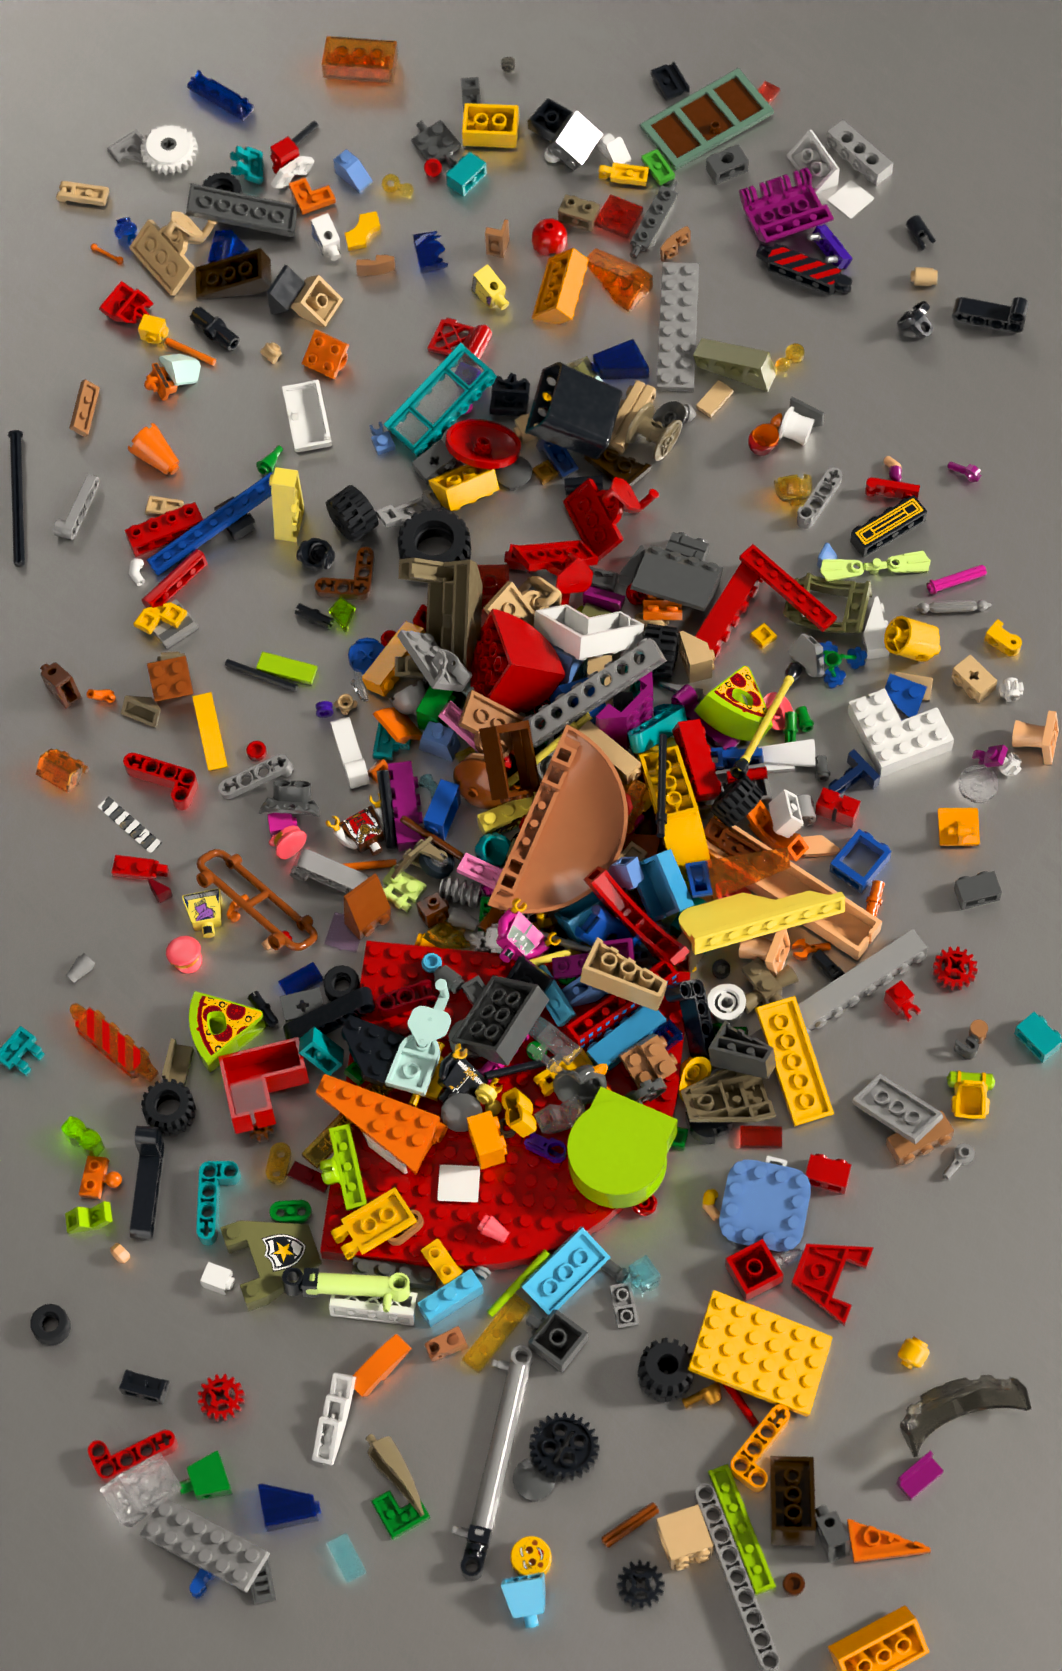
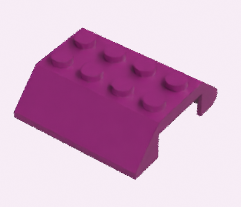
[739,167,834,243]
[596,671,654,752]

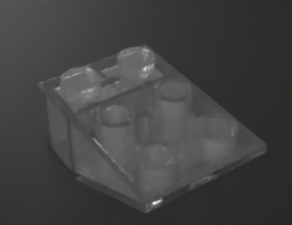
[100,1452,183,1528]

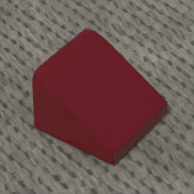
[148,878,173,903]

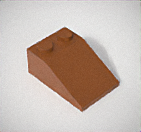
[344,873,391,940]

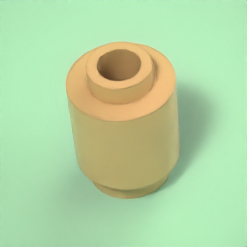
[910,267,938,287]

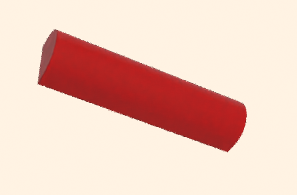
[141,549,208,608]

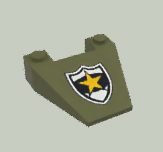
[220,1220,322,1311]

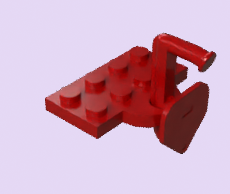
[562,477,659,562]
[512,540,598,605]

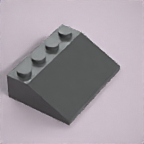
[630,546,723,611]
[451,975,549,1066]

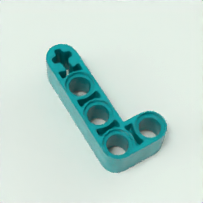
[627,704,688,753]
[196,1161,241,1246]

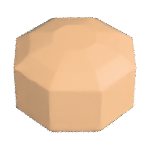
[110,1243,131,1264]

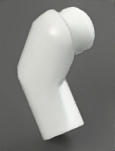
[128,558,145,586]

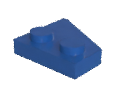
[885,673,927,718]

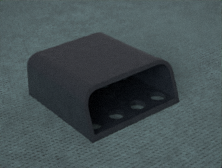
[525,362,623,460]

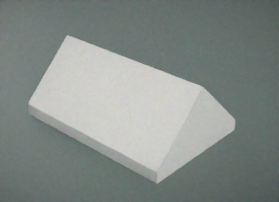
[786,130,839,195]

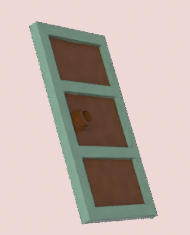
[640,68,774,170]

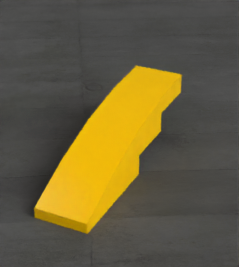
[192,692,228,771]

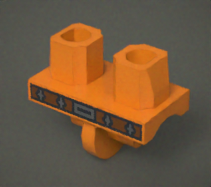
[144,363,178,401]

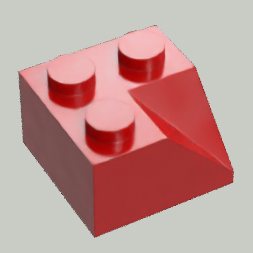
[725,1239,784,1302]

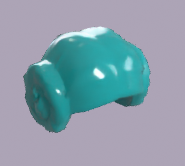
[475,832,511,867]

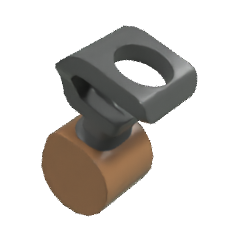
[954,1020,988,1060]

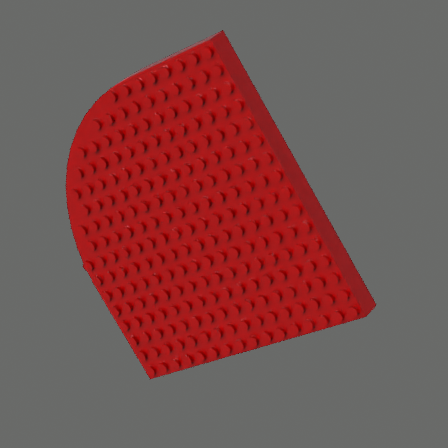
[320,941,690,1273]

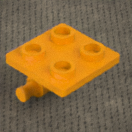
[938,808,980,846]

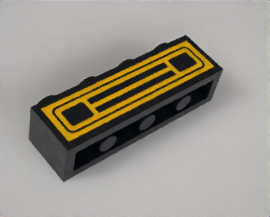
[850,495,927,558]

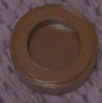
[783,1573,805,1596]

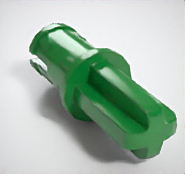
[783,711,798,743]

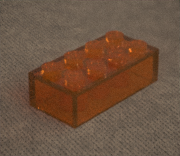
[321,36,398,83]

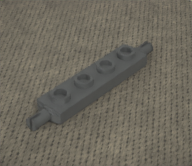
[629,179,678,258]

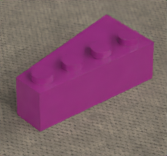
[388,761,425,852]

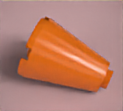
[128,423,180,475]

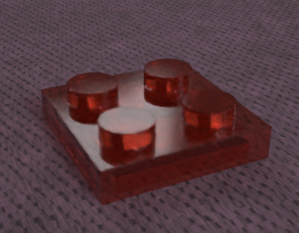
[595,194,643,239]

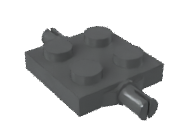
[411,120,462,167]

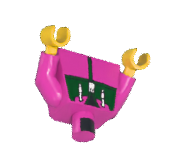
[496,898,561,962]

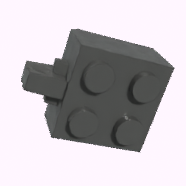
[526,1309,588,1373]

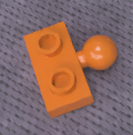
[78,1156,122,1200]

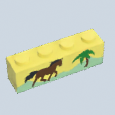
[477,792,537,835]

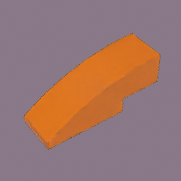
[353,1334,412,1397]

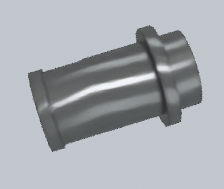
[815,755,831,782]
[601,1259,629,1283]

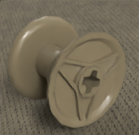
[626,402,682,461]

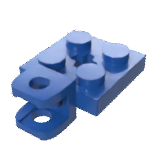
[710,747,764,771]

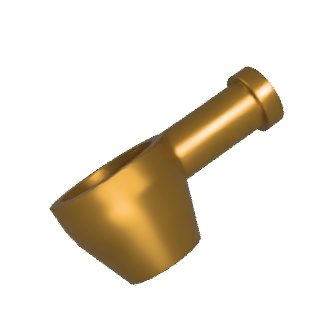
[681,1382,722,1409]

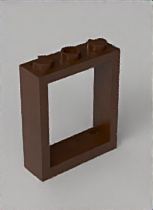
[479,720,540,803]

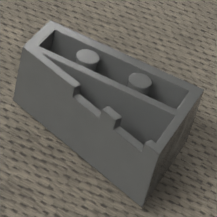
[708,1020,776,1079]

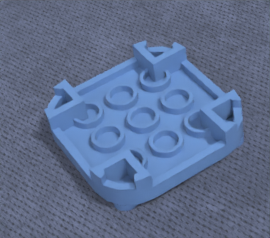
[719,1160,811,1252]

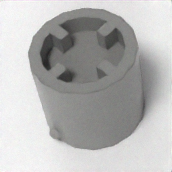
[797,794,817,827]

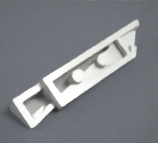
[759,739,815,774]

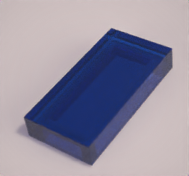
[278,962,324,995]

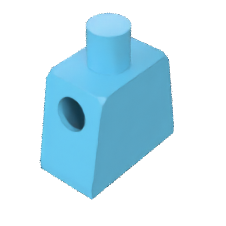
[501,1572,546,1628]

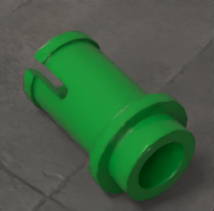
[795,706,814,732]

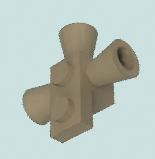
[741,957,799,1014]

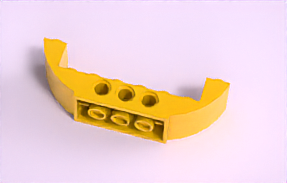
[634,736,712,875]

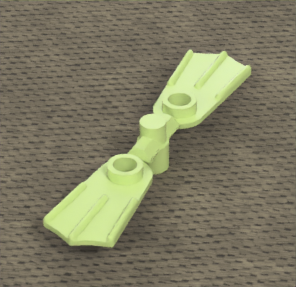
[820,550,931,582]

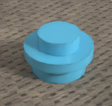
[421,953,442,973]

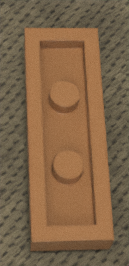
[69,379,100,437]

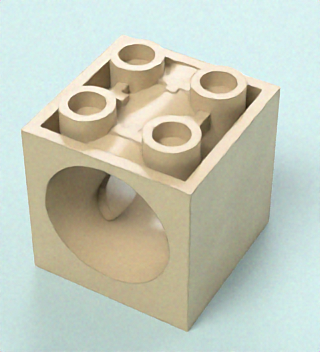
[656,1505,713,1571]

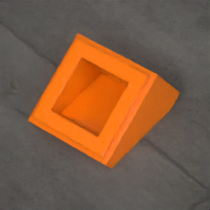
[367,759,390,783]

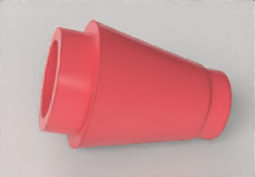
[477,1214,510,1243]

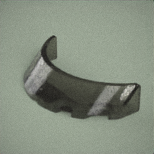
[900,1375,1031,1458]

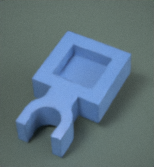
[370,422,395,455]

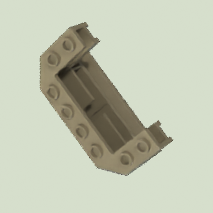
[395,558,483,680]

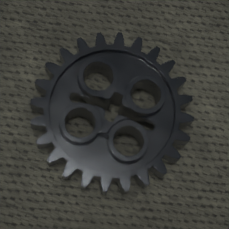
[529,1412,600,1482]

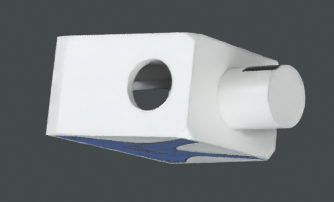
[311,213,341,261]

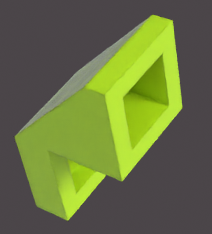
[65,1201,112,1234]

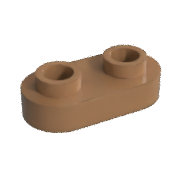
[387,1210,424,1246]

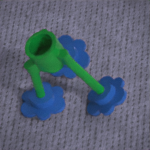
[819,641,867,688]

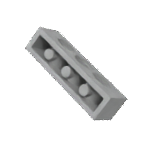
[826,120,893,186]

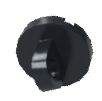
[897,301,933,338]

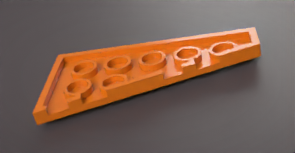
[316,1074,440,1174]

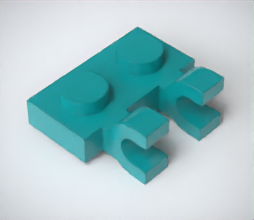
[230,146,264,185]
[0,1026,45,1076]

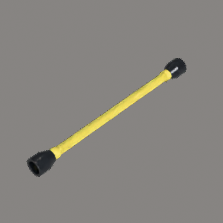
[730,663,802,780]

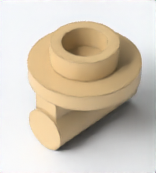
[260,342,282,364]

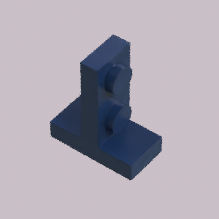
[536,438,579,479]
[828,749,880,795]

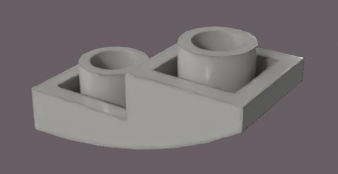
[610,1282,639,1328]

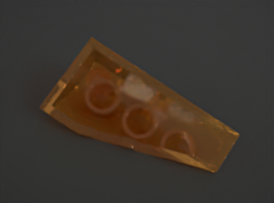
[586,248,653,312]

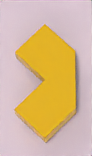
[133,602,187,635]

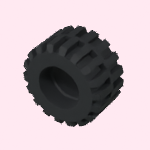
[710,775,763,827]
[141,1079,196,1136]

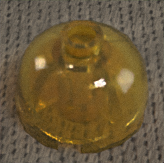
[774,474,812,506]

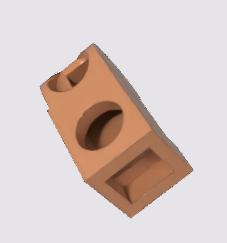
[424,1326,469,1361]

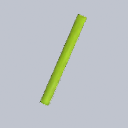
[487,1249,551,1317]

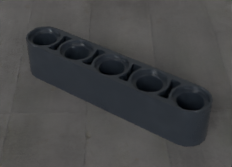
[283,987,376,1041]

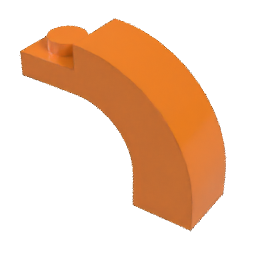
[746,800,809,862]

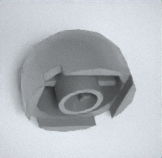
[389,680,428,716]

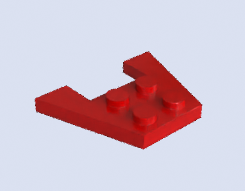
[792,1244,874,1326]

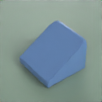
[817,543,838,568]

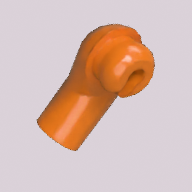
[87,689,116,703]
[227,894,250,922]

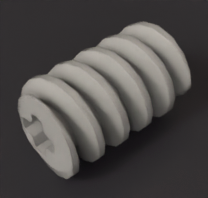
[438,875,482,909]

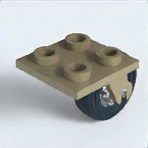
[391,836,455,879]

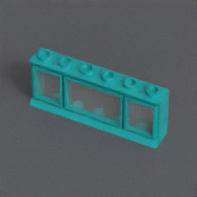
[384,343,497,457]

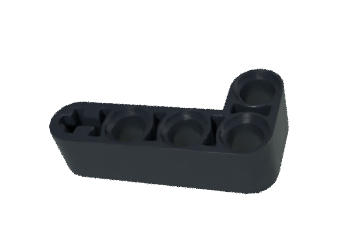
[952,297,1029,333]
[665,979,715,1059]

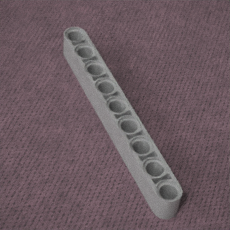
[695,1483,779,1671]

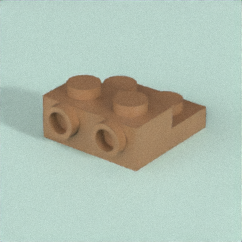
[618,1033,678,1090]

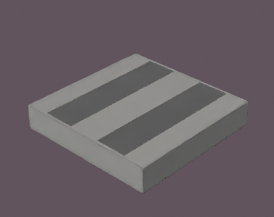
[153,599,198,649]

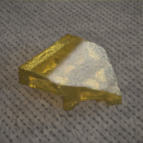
[423,921,471,949]

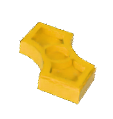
[345,211,381,251]

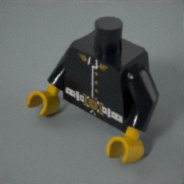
[437,1044,503,1104]

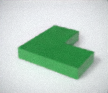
[371,1490,430,1540]

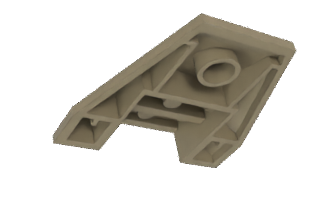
[681,1069,776,1122]

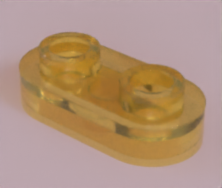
[265,1142,292,1184]

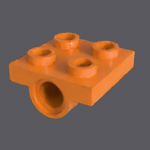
[301,330,349,379]

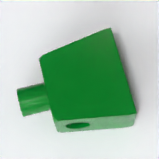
[178,1451,233,1501]

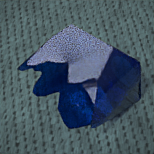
[413,231,448,274]

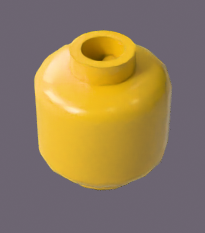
[897,1336,930,1370]

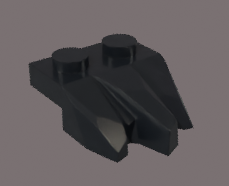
[489,373,530,417]

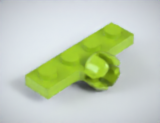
[320,1124,367,1211]

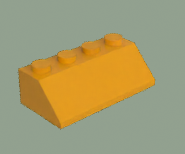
[532,248,589,325]
[828,1605,929,1671]

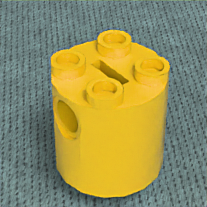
[884,616,941,662]

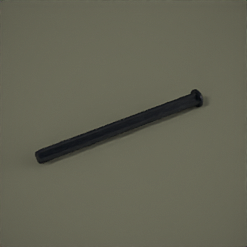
[8,430,25,566]

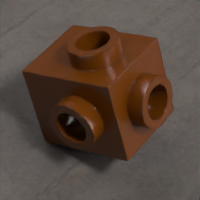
[416,892,450,928]

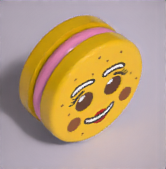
[510,1536,551,1576]

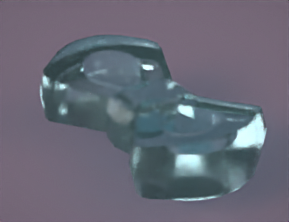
[419,774,438,799]

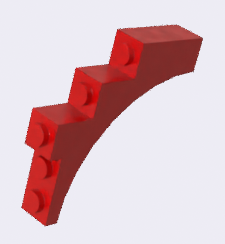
[583,866,689,966]

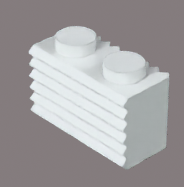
[768,790,804,838]

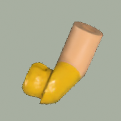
[702,1189,720,1221]

